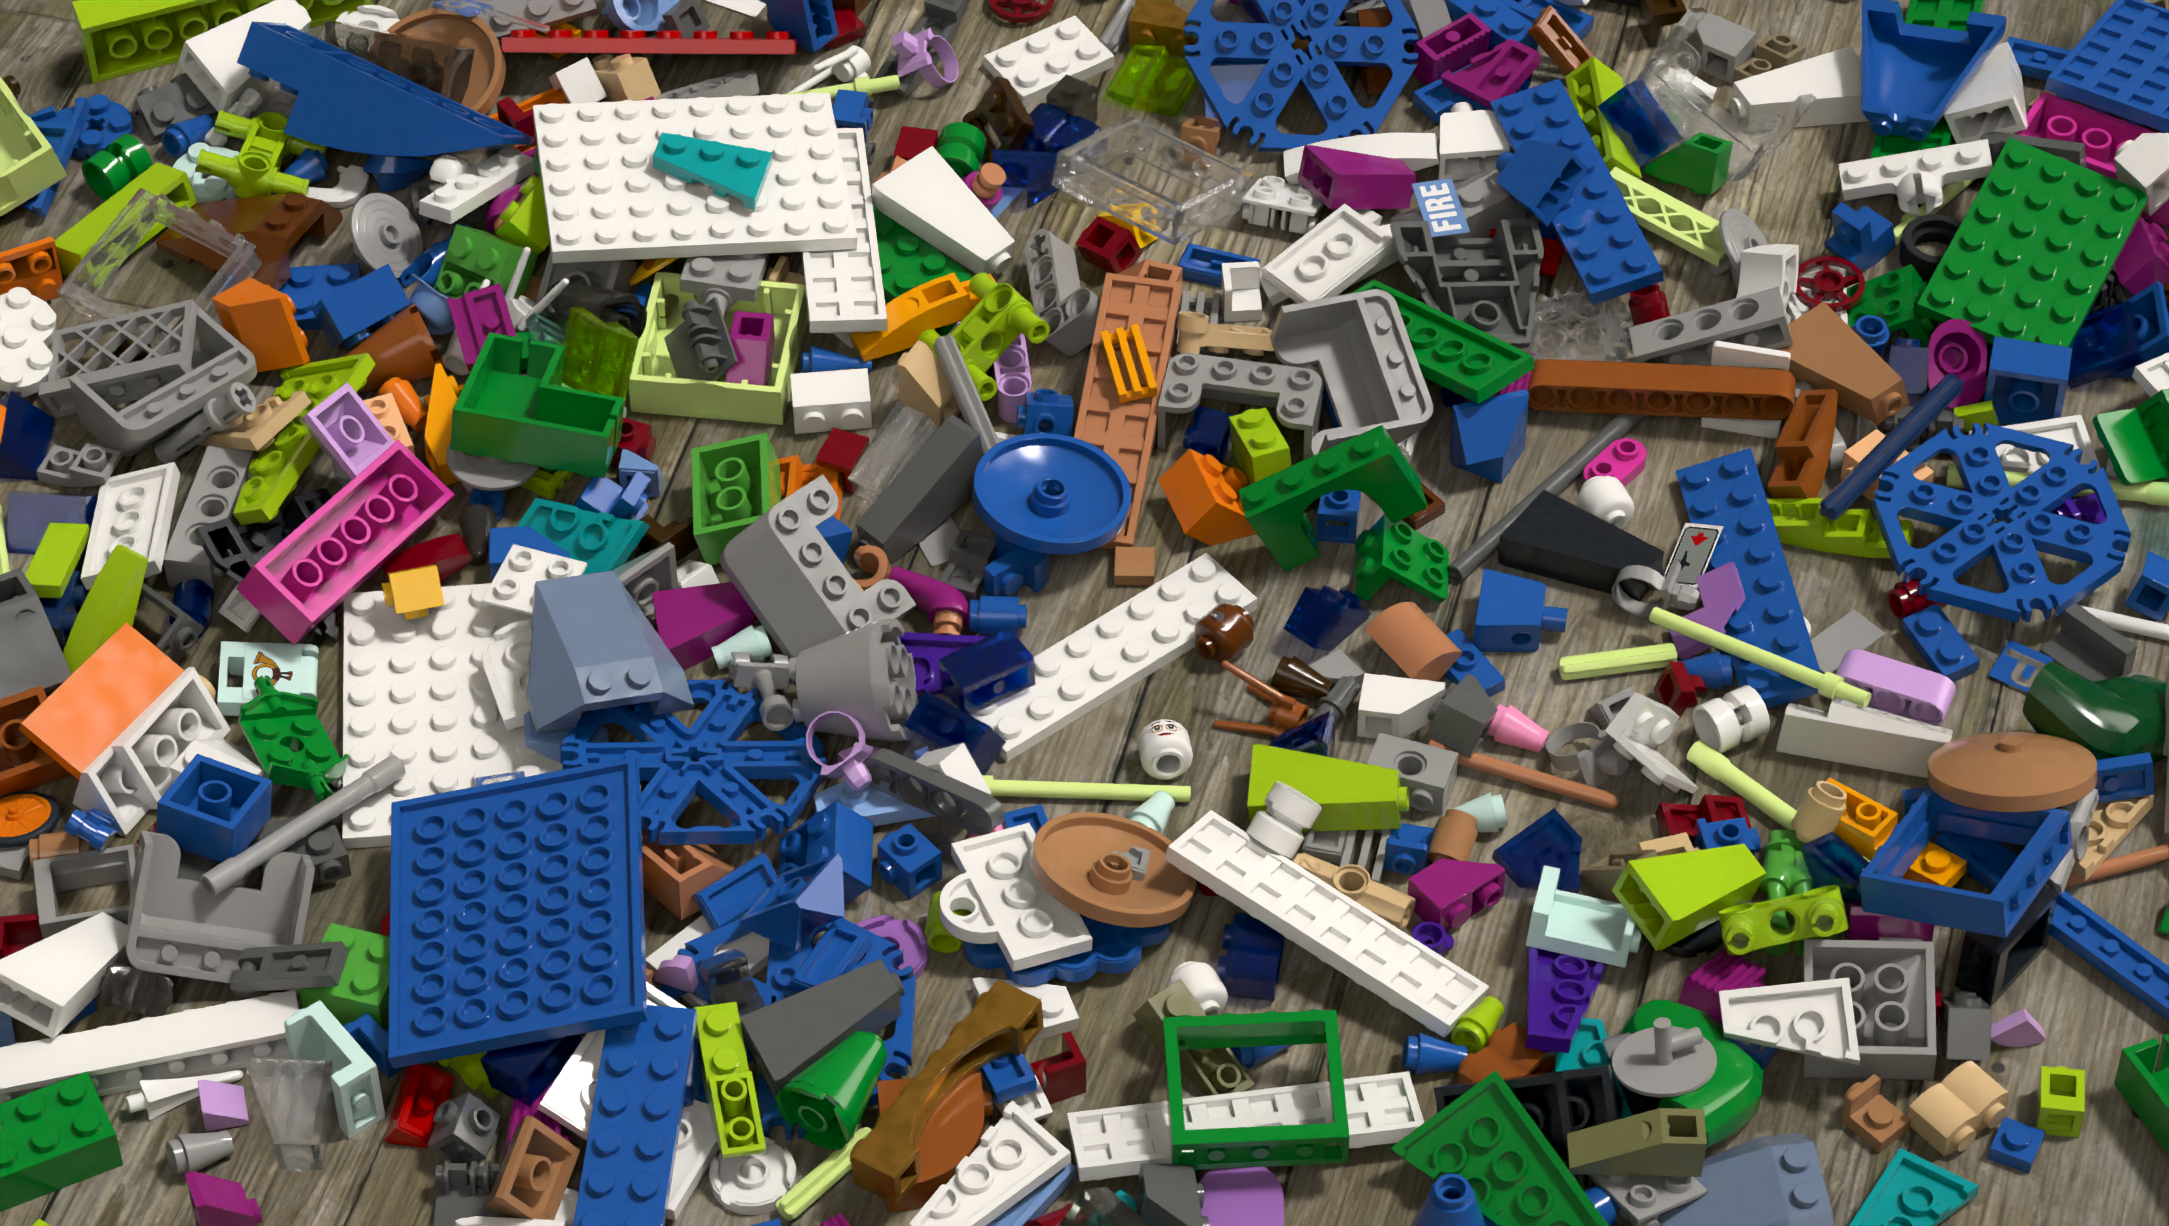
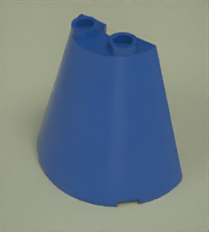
[1862,0,2007,141]

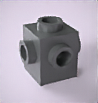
[427,1092,501,1166]

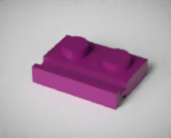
[447,283,516,371]

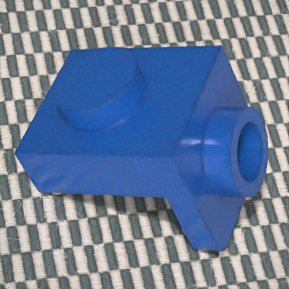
[343,1013,402,1079]

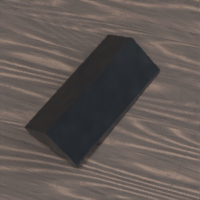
[1434,1065,1622,1162]

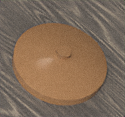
[366,8,506,115]
[1927,732,2097,812]
[1030,812,1197,928]

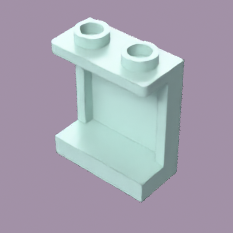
[1525,865,1642,968]
[284,1000,386,1139]

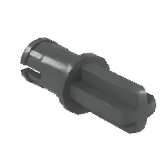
[1300,676,1361,746]

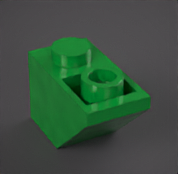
[1644,132,1733,195]

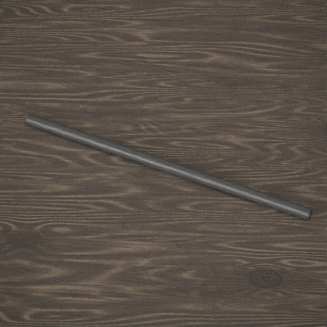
[1447,414,1647,582]

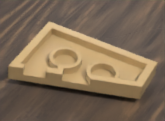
[198,390,312,451]
[2072,795,2154,881]

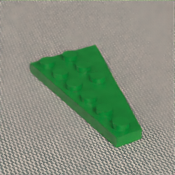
[1390,1070,1609,1226]

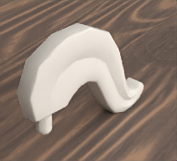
[307,164,370,208]

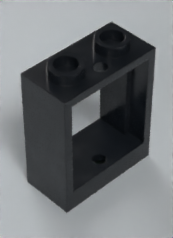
[1955,884,2058,1007]

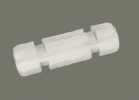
[204,88,263,147]

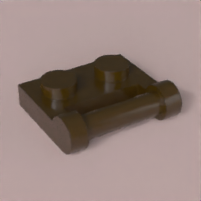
[962,76,1035,170]

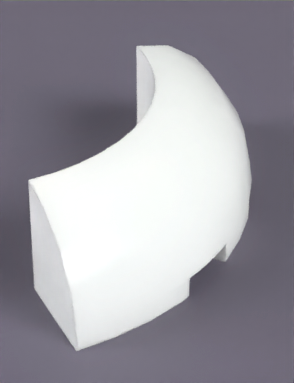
[1736,244,1799,323]

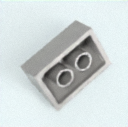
[1391,169,1526,239]

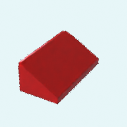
[384,1063,455,1148]

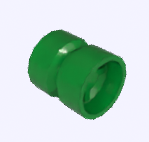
[936,122,986,178]
[81,133,153,201]

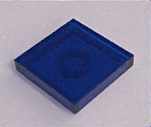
[2067,300,2144,389]

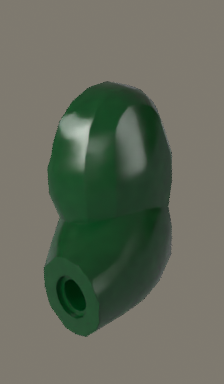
[2022,661,2166,764]

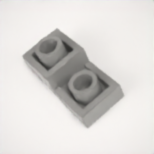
[36,442,123,487]

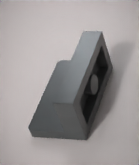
[2040,603,2137,682]

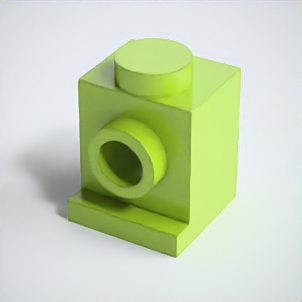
[2035,1066,2085,1138]

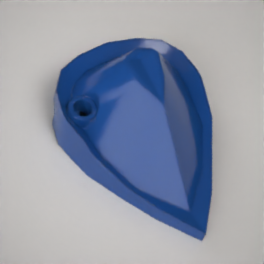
[363,154,434,192]

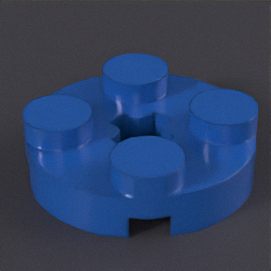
[72,94,134,160]

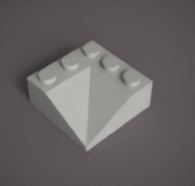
[1802,939,1937,1080]

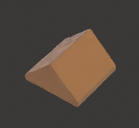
[485,1115,580,1220]

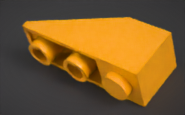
[424,363,460,486]

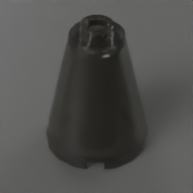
[545,281,648,366]

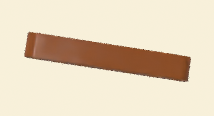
[1527,359,1796,421]

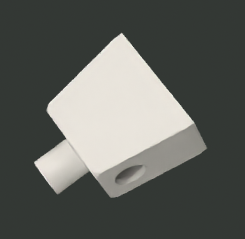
[1438,102,1510,180]

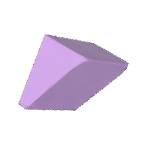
[197,1080,249,1132]

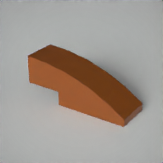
[1767,389,1838,498]

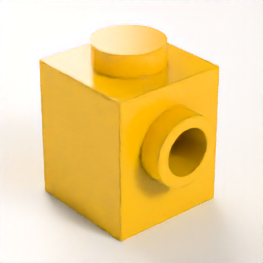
[382,564,444,620]

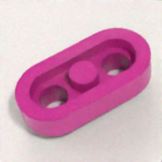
[1583,438,1647,487]

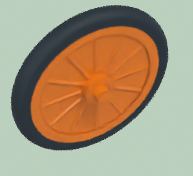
[0,791,60,848]

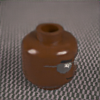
[1194,603,1254,663]

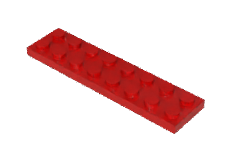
[501,29,798,54]

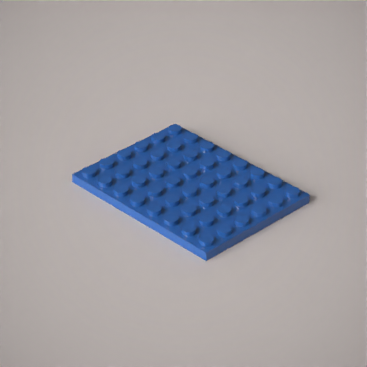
[388,756,648,1069]

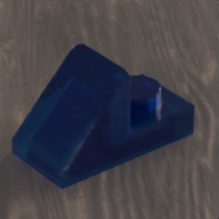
[992,150,1067,208]

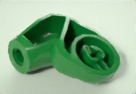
[1620,999,1764,1148]

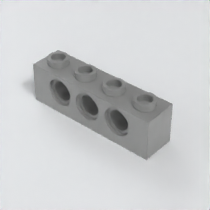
[1629,287,1793,366]
[163,446,254,592]

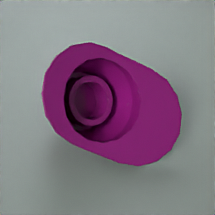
[1926,319,1987,409]

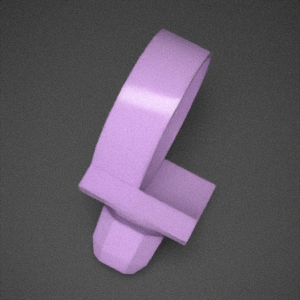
[892,28,959,88]
[806,711,874,791]

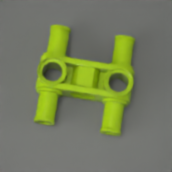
[195,110,327,198]
[918,272,1050,401]
[1718,885,1849,955]

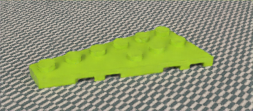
[233,353,376,525]

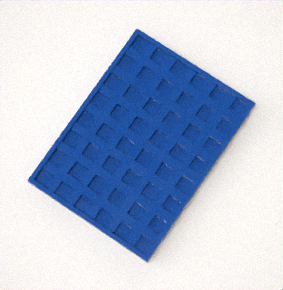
[2045,0,2169,133]

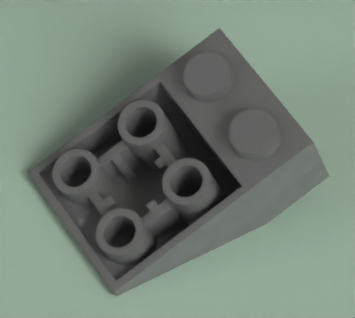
[0,568,72,699]

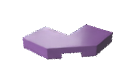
[1670,561,1746,660]

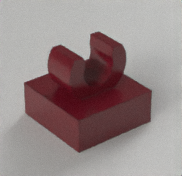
[1653,661,1707,719]

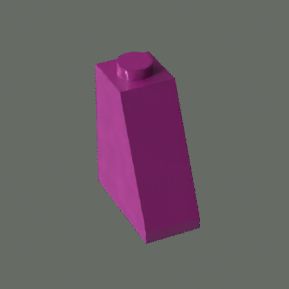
[1298,145,1416,209]
[652,582,758,670]

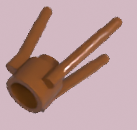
[1213,660,1309,740]

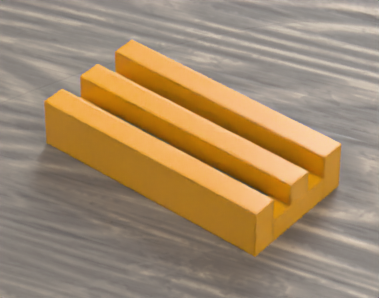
[1100,324,1157,404]

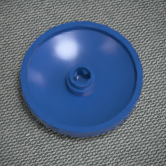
[972,433,1131,555]

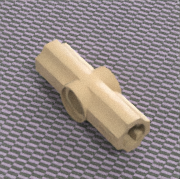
[1293,853,1416,931]

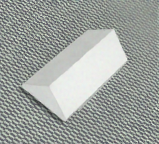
[73,667,231,836]
[1776,698,1953,778]

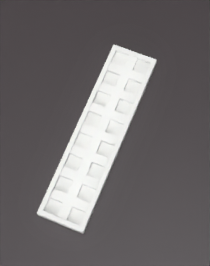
[801,128,887,333]
[956,553,1258,762]
[1164,810,1490,1038]
[1067,1071,1424,1182]

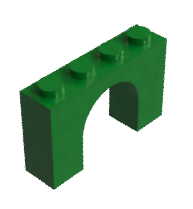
[1239,425,1428,572]

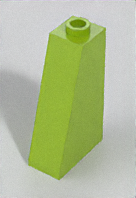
[1247,744,1409,832]
[1612,844,1766,951]

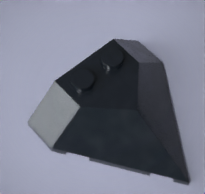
[194,487,340,644]

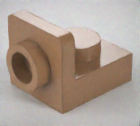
[1178,114,1226,167]
[1841,1074,1911,1153]

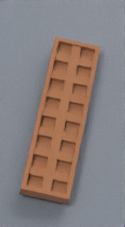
[1074,272,1182,550]

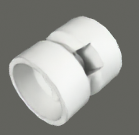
[1693,685,1770,753]
[1246,781,1322,859]

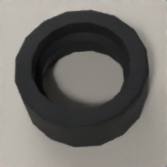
[1899,214,1961,282]

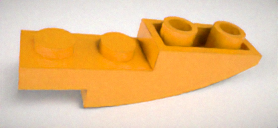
[850,273,996,362]
[1826,777,1967,888]

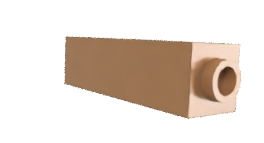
[1774,302,1909,425]

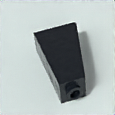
[1498,490,1665,602]

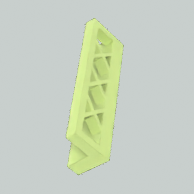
[1610,167,1728,267]

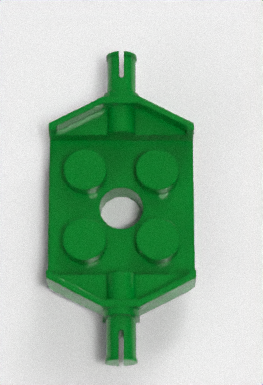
[238,675,349,803]

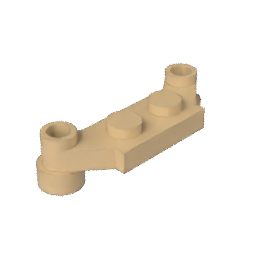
[1176,311,1274,356]

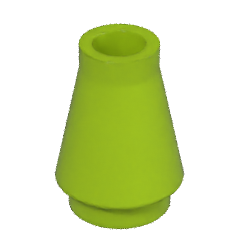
[1451,996,1504,1055]

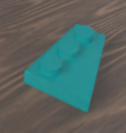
[1849,1148,1979,1226]

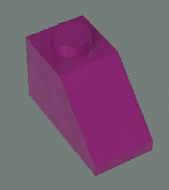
[185,1171,263,1226]

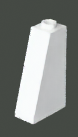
[178,0,311,113]
[1944,42,2028,144]
[1729,46,1868,132]
[872,146,1015,274]
[0,912,130,1039]

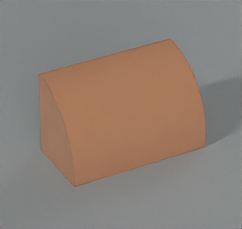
[1364,602,1462,682]

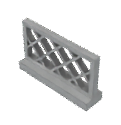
[38,299,198,418]

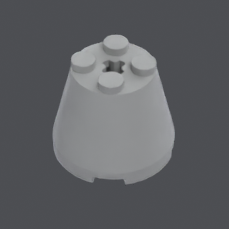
[789,619,918,742]

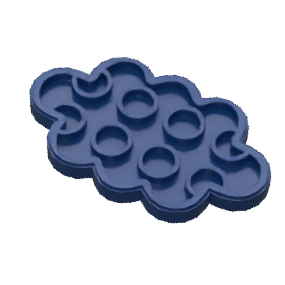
[963,914,1171,986]

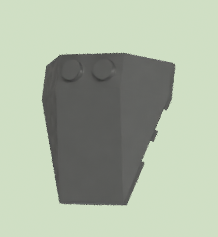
[1390,219,1544,348]

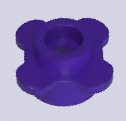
[1412,921,1454,955]

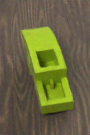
[694,1002,766,1159]

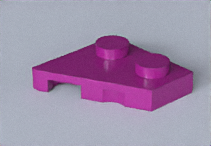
[1440,39,1542,109]

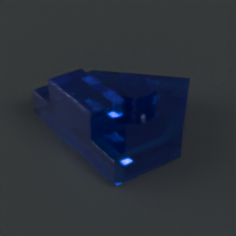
[1491,808,1582,894]

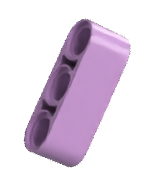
[991,333,1032,423]
[1836,649,1956,726]

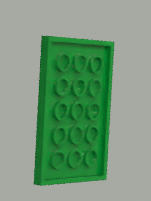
[1915,137,2149,347]

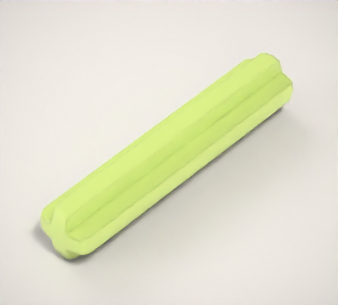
[1558,643,1678,681]
[775,1127,872,1221]

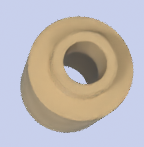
[1791,781,1847,846]

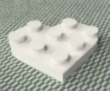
[0,287,56,397]
[482,620,532,731]

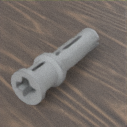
[154,382,257,464]

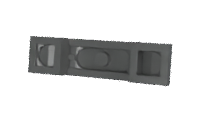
[874,0,970,96]

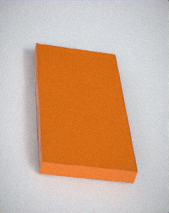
[18,622,184,780]

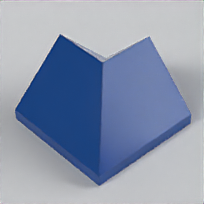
[1449,389,1529,484]
[739,853,845,951]

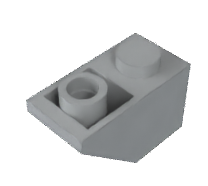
[1687,6,1756,84]

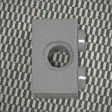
[1366,732,1458,815]

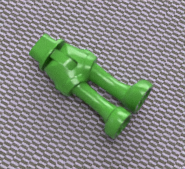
[1759,830,1833,956]

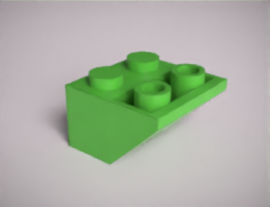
[434,224,539,300]

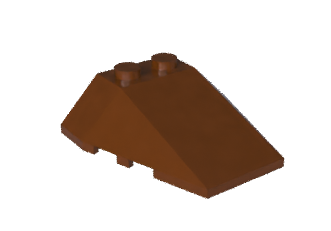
[156,193,343,291]

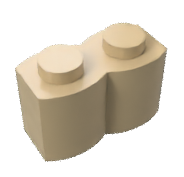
[1908,1060,2009,1156]

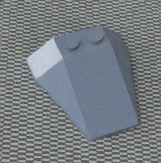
[526,571,694,733]
[1658,1133,1834,1226]

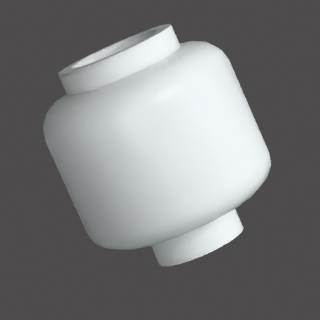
[1576,476,1635,529]

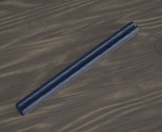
[1819,373,1964,521]

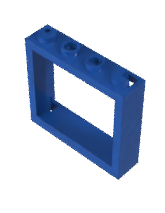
[1857,787,2072,938]

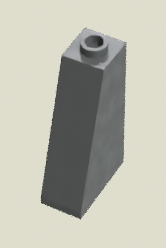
[856,414,984,565]
[740,959,905,1103]

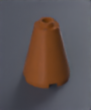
[343,303,448,394]

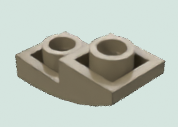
[1732,32,1806,82]

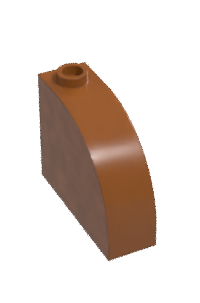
[877,1073,993,1212]

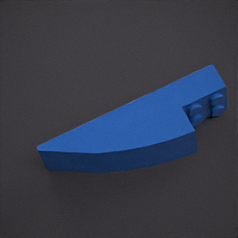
[237,21,534,157]

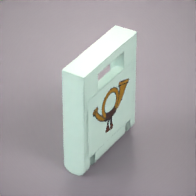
[217,641,319,716]

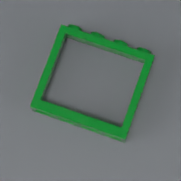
[1163,1009,1350,1170]

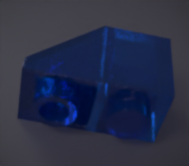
[1884,338,1929,394]
[1283,585,1371,651]

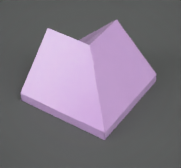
[299,382,395,480]

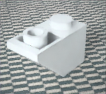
[1357,673,1445,739]

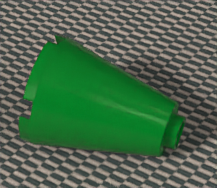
[776,1031,888,1150]

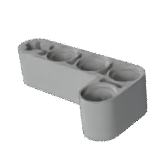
[1025,229,1101,356]

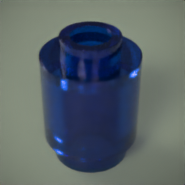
[169,579,215,639]

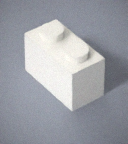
[790,368,872,434]

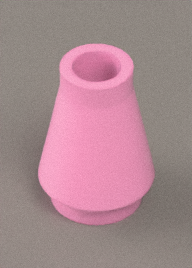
[1488,704,1550,754]

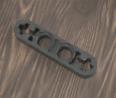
[863,748,1004,835]

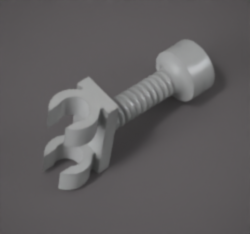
[728,652,794,731]

